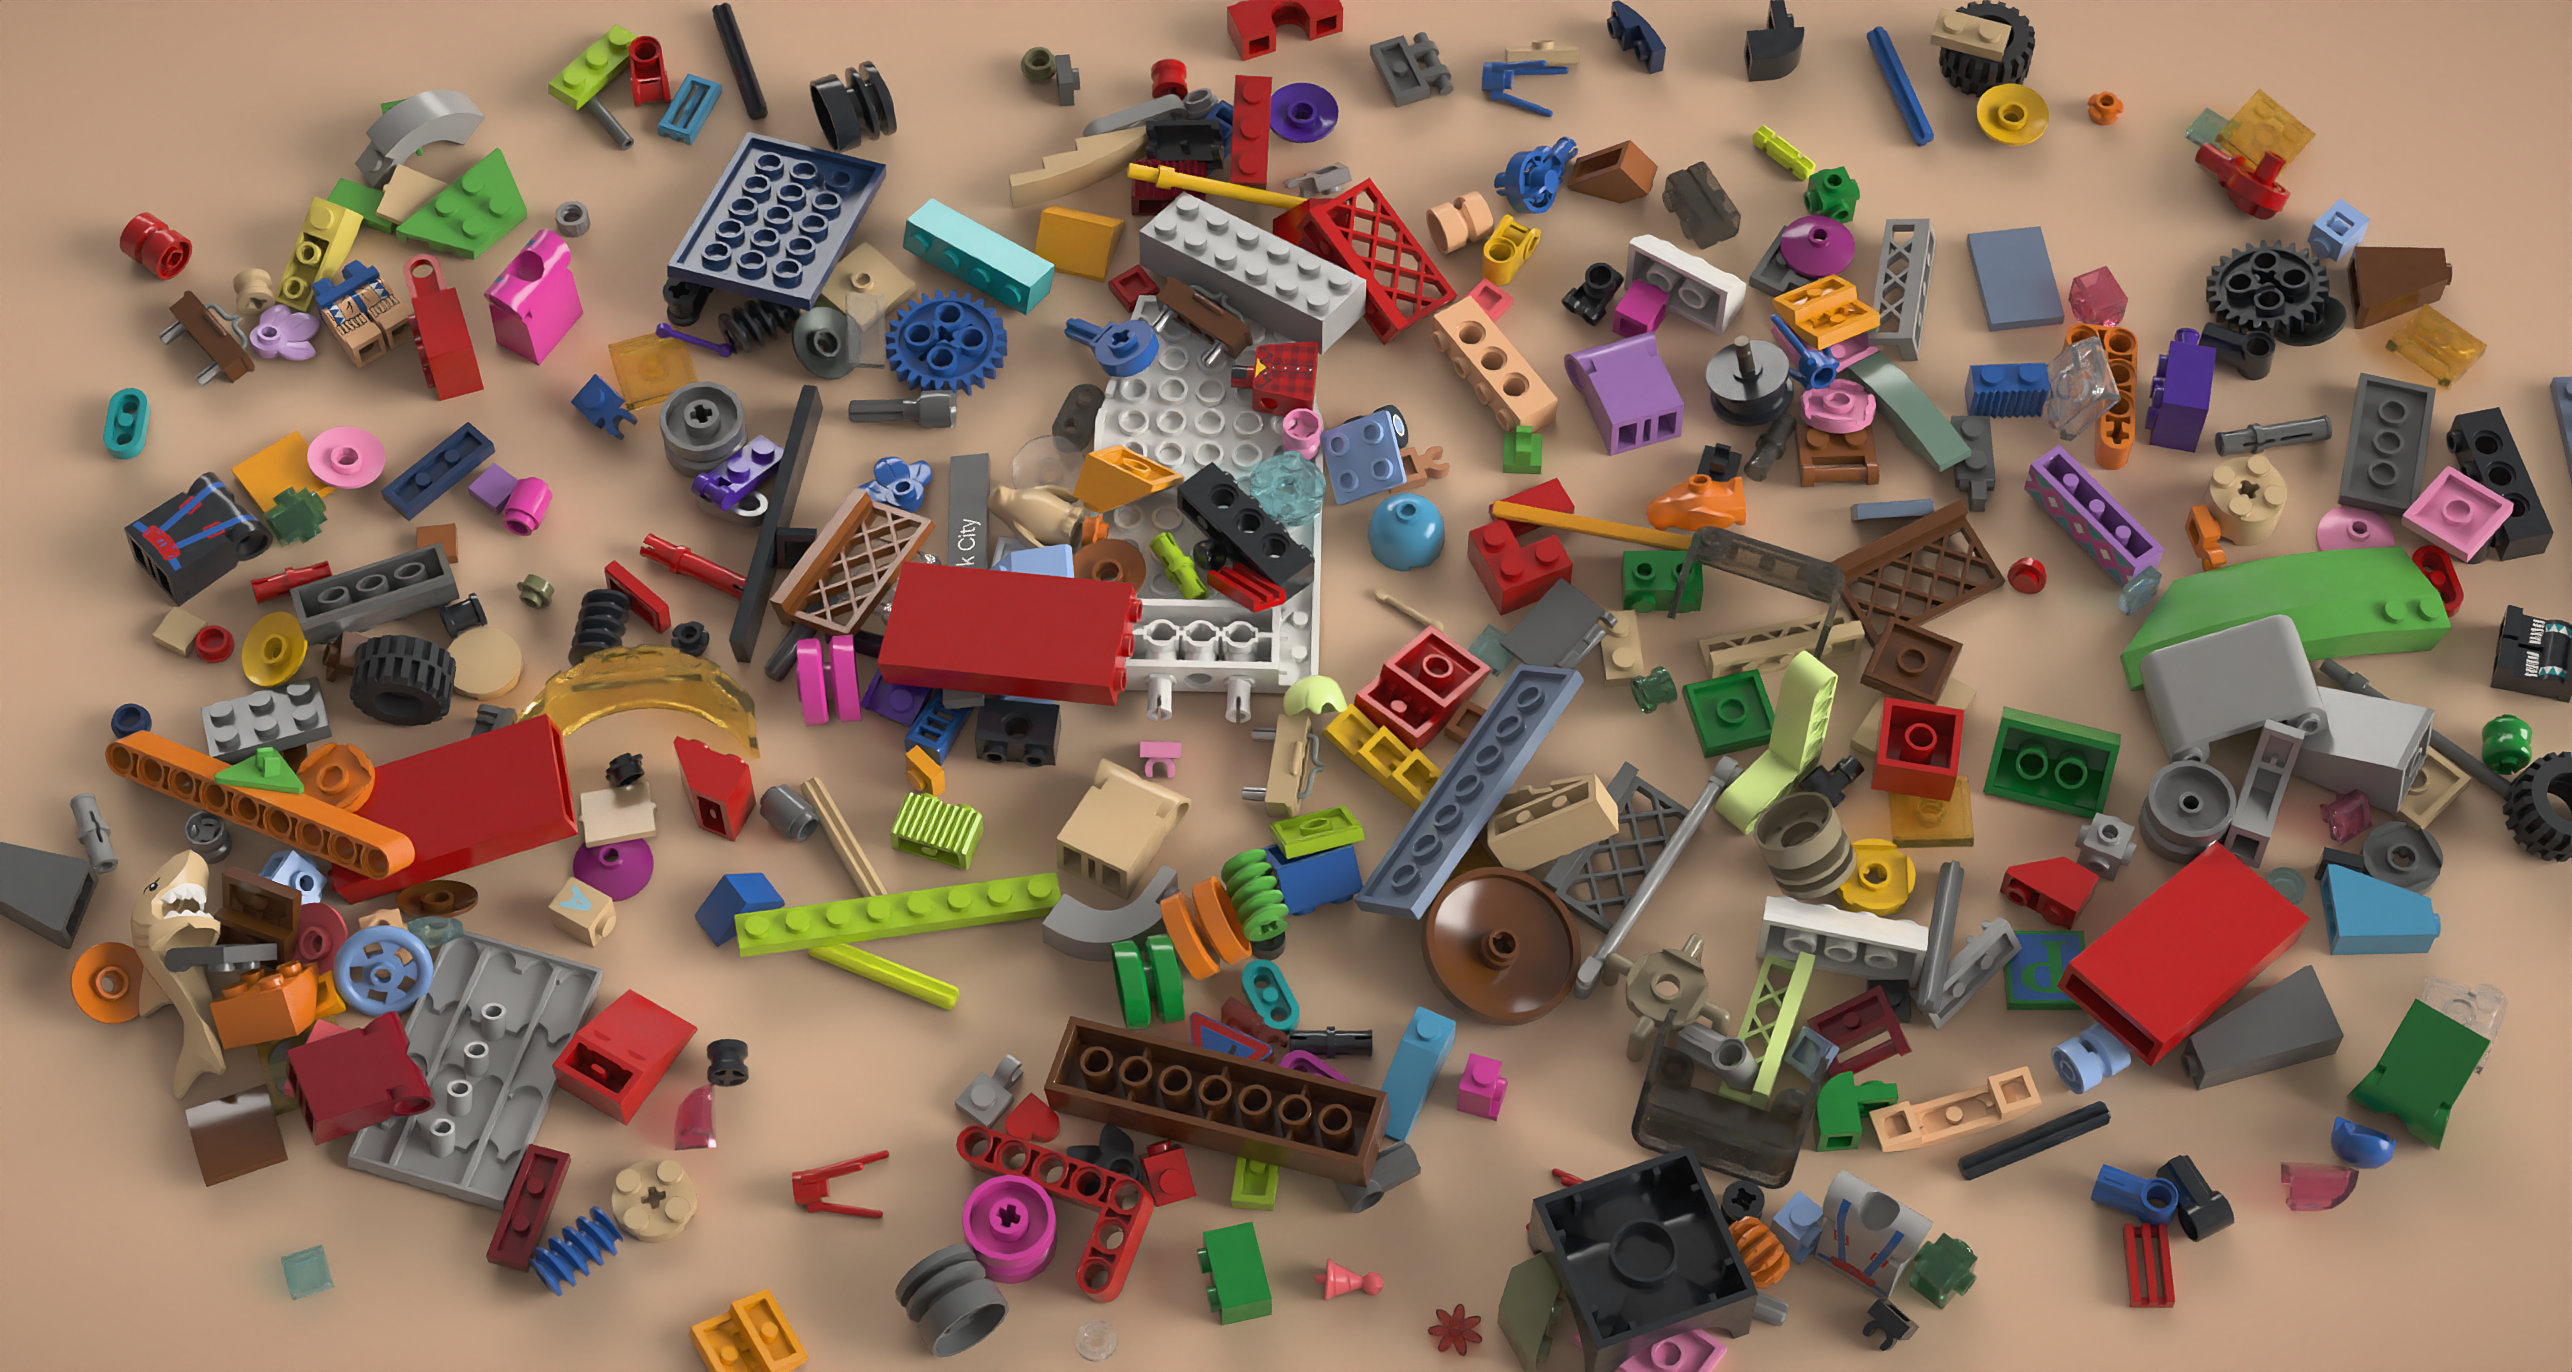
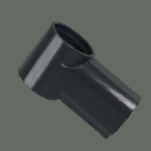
[2198,322,2276,380]
[2155,1155,2235,1242]

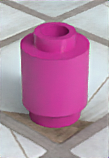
[503,477,553,536]

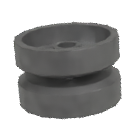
[660,381,748,479]
[2138,760,2237,864]

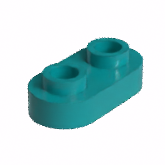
[103,388,151,460]
[1241,959,1299,1037]

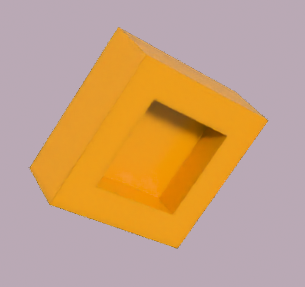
[905,745,946,797]
[309,970,346,1027]

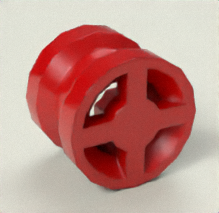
[1151,59,1188,101]

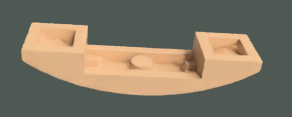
[1869,1066,2042,1152]

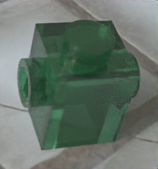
[261,486,328,547]
[1908,1233,1978,1310]

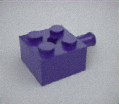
[2145,328,2217,453]

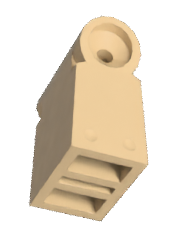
[1056,758,1192,900]

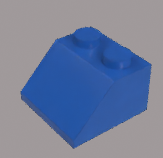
[1261,844,1363,916]

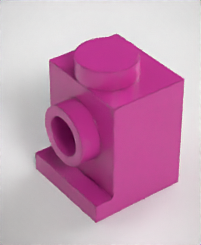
[1457,1053,1508,1121]

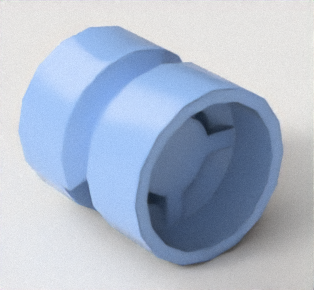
[2051,1022,2131,1094]

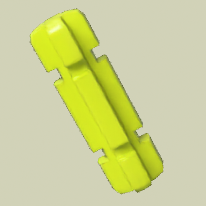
[1752,126,1816,181]

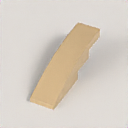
[1009,126,1149,209]

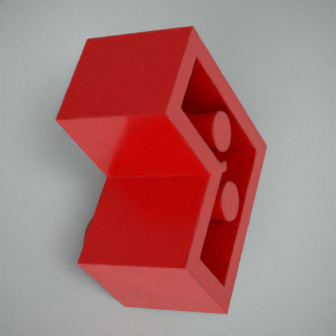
[1467,518,1573,616]

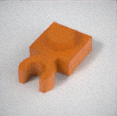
[2185,504,2227,572]

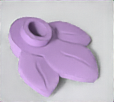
[249,305,321,361]

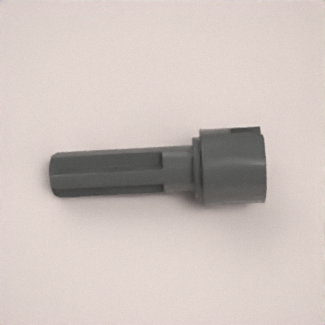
[848,390,957,428]

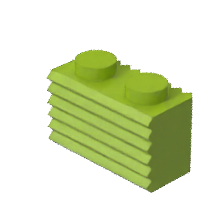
[890,792,984,870]

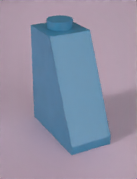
[2319,864,2441,955]

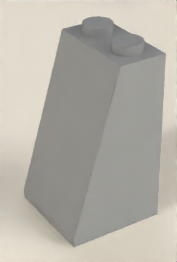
[2260,686,2435,815]

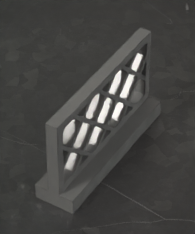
[1542,761,1701,935]

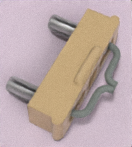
[1241,711,1324,818]

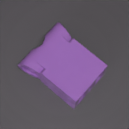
[1564,331,1684,456]

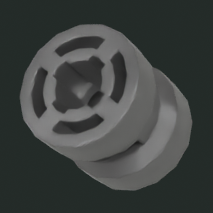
[184,810,232,864]

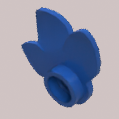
[857,457,932,513]

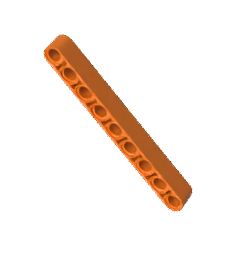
[105,730,415,880]

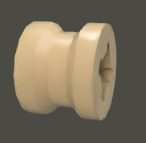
[233,269,275,315]

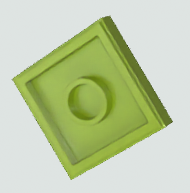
[1269,805,1365,859]

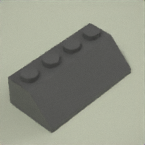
[289,542,460,646]

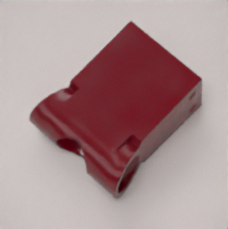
[286,1011,436,1146]

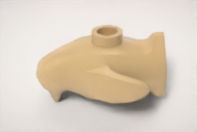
[987,485,1085,549]

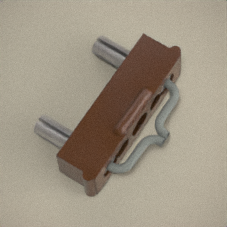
[1150,277,1253,368]
[158,291,255,387]

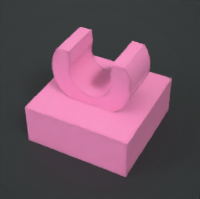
[1140,740,1182,778]

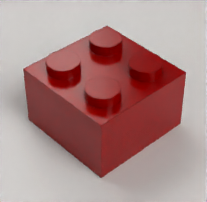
[1870,697,1965,802]

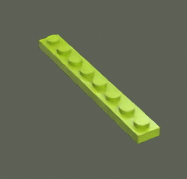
[734,872,1061,958]

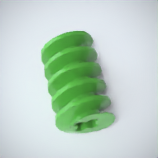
[1221,849,1289,942]

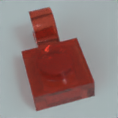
[1221,996,1288,1064]

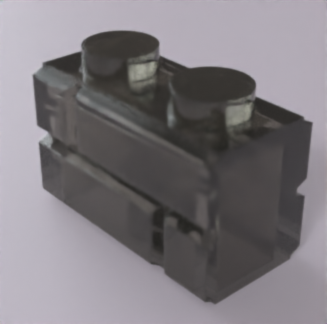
[1662,161,1741,250]

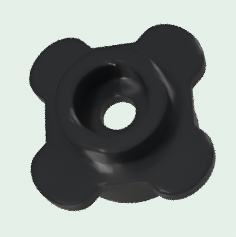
[605,753,645,787]

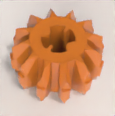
[1728,1216,1790,1289]

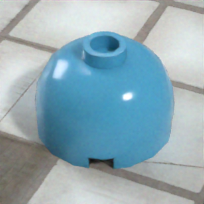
[1368,493,1445,572]

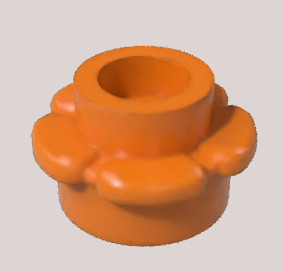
[2087,91,2124,126]
[1081,514,1109,547]

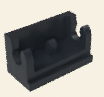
[1146,119,1225,170]

